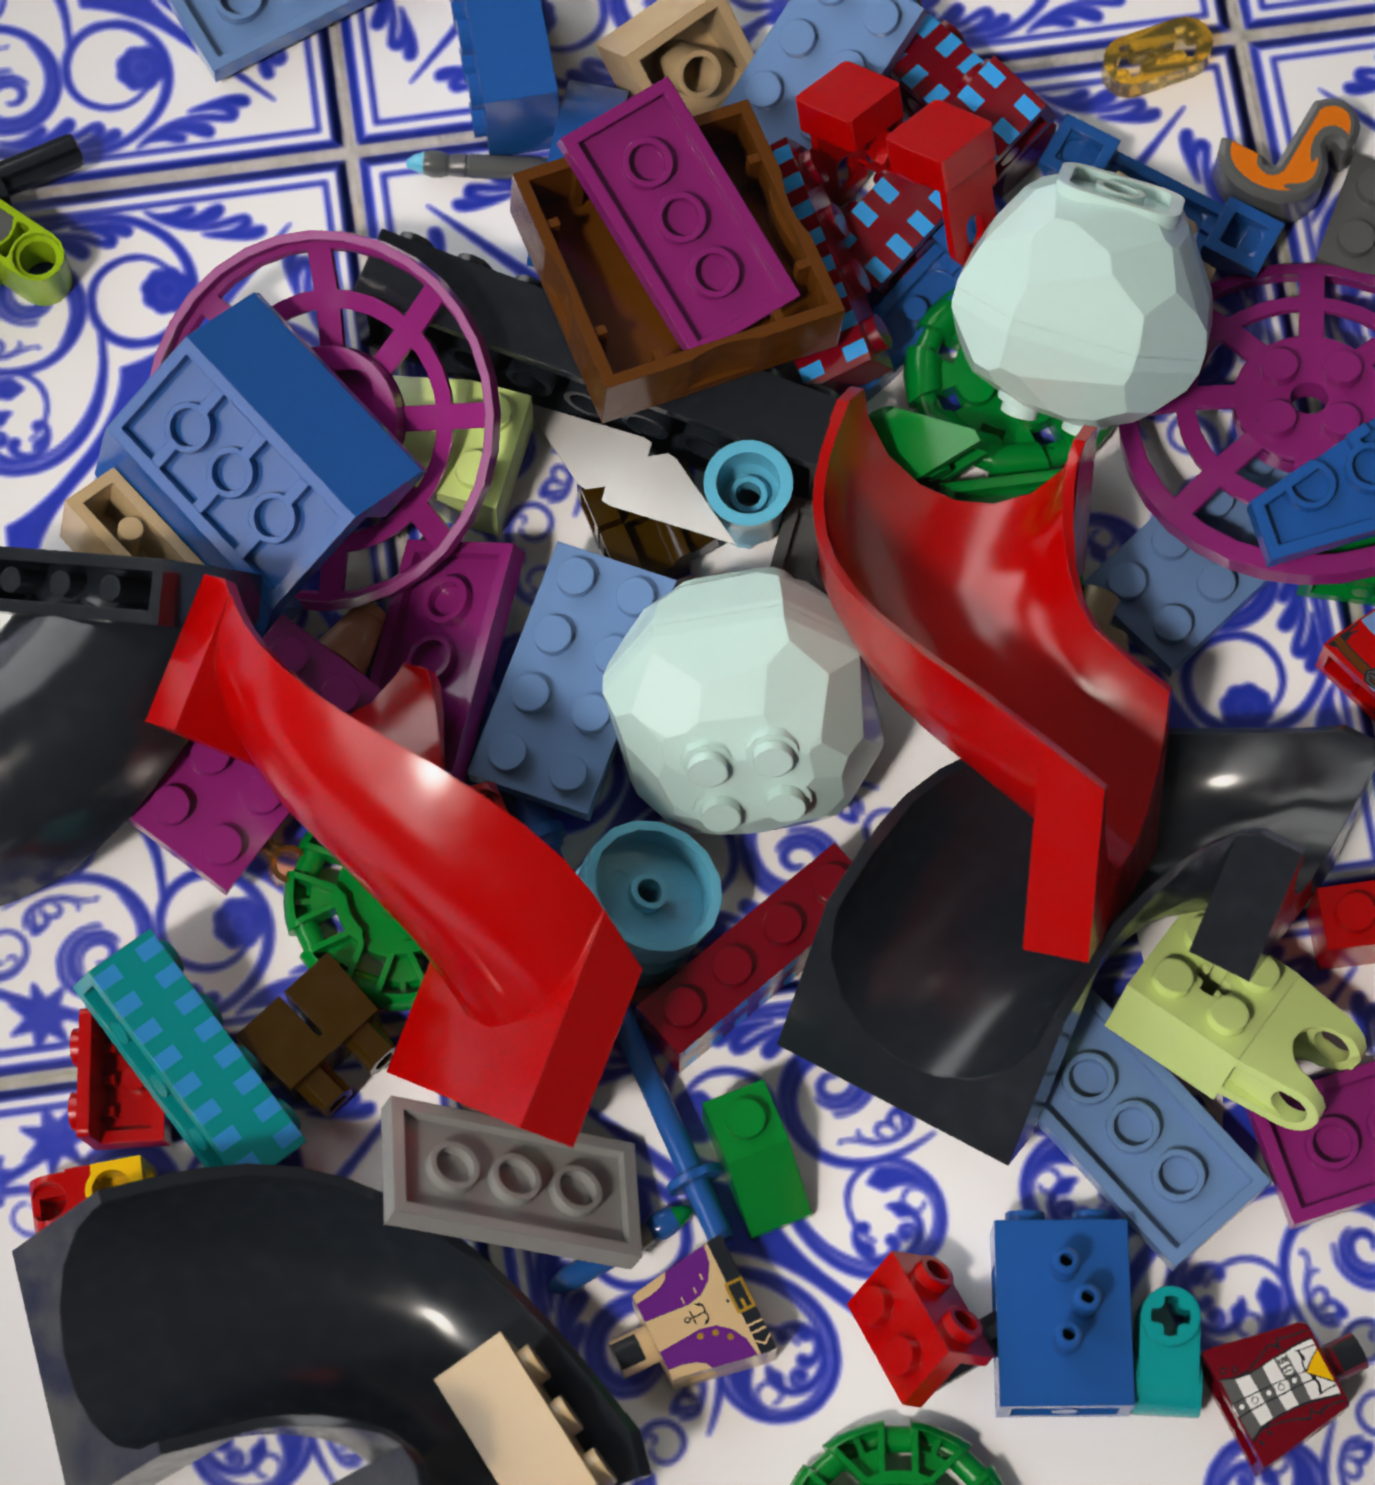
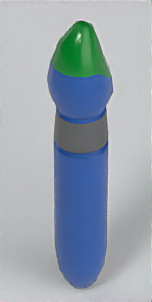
[548,1205,693,1294]

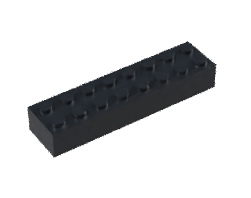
[353,229,840,500]

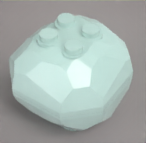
[951,162,1213,439]
[603,567,884,835]

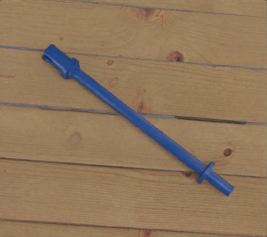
[499,790,734,1242]

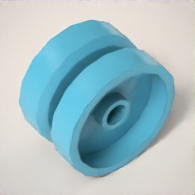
[575,820,722,987]

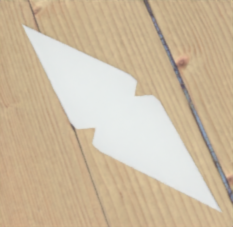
[532,405,737,545]

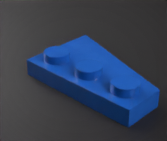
[1246,418,1375,568]

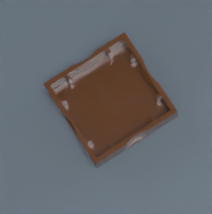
[510,99,845,423]

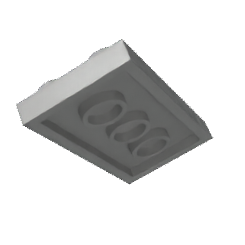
[381,1095,642,1270]

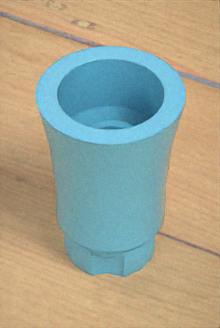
[704,440,793,549]

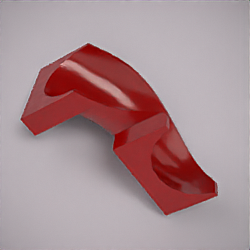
[812,386,1173,963]
[145,574,643,1148]

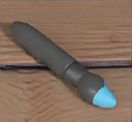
[406,150,547,180]

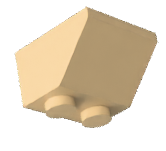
[594,0,755,116]

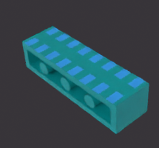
[72,929,307,1167]

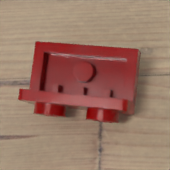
[68,1008,172,1150]
[847,1250,994,1408]

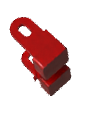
[795,61,997,266]

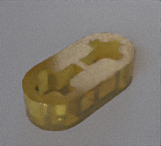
[1101,16,1214,98]

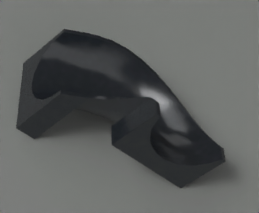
[0,546,263,906]
[777,725,1375,1166]
[12,1163,652,1485]

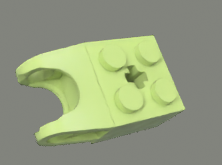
[1104,910,1367,1131]

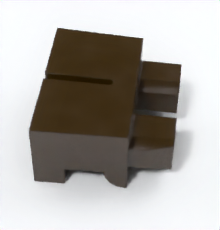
[577,458,719,580]
[235,952,396,1118]

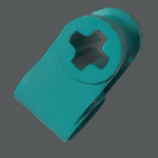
[1130,1286,1203,1418]

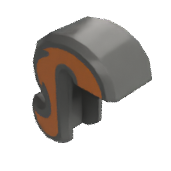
[1212,98,1360,223]

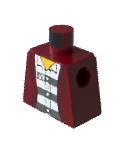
[1200,1321,1369,1478]

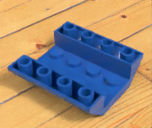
[94,292,427,638]

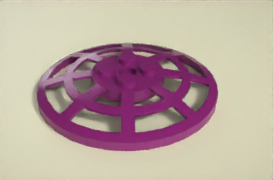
[149,230,501,611]
[1119,263,1375,585]

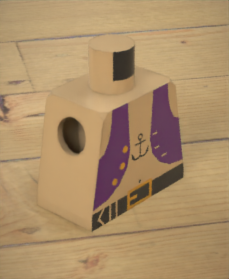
[608,1234,777,1390]

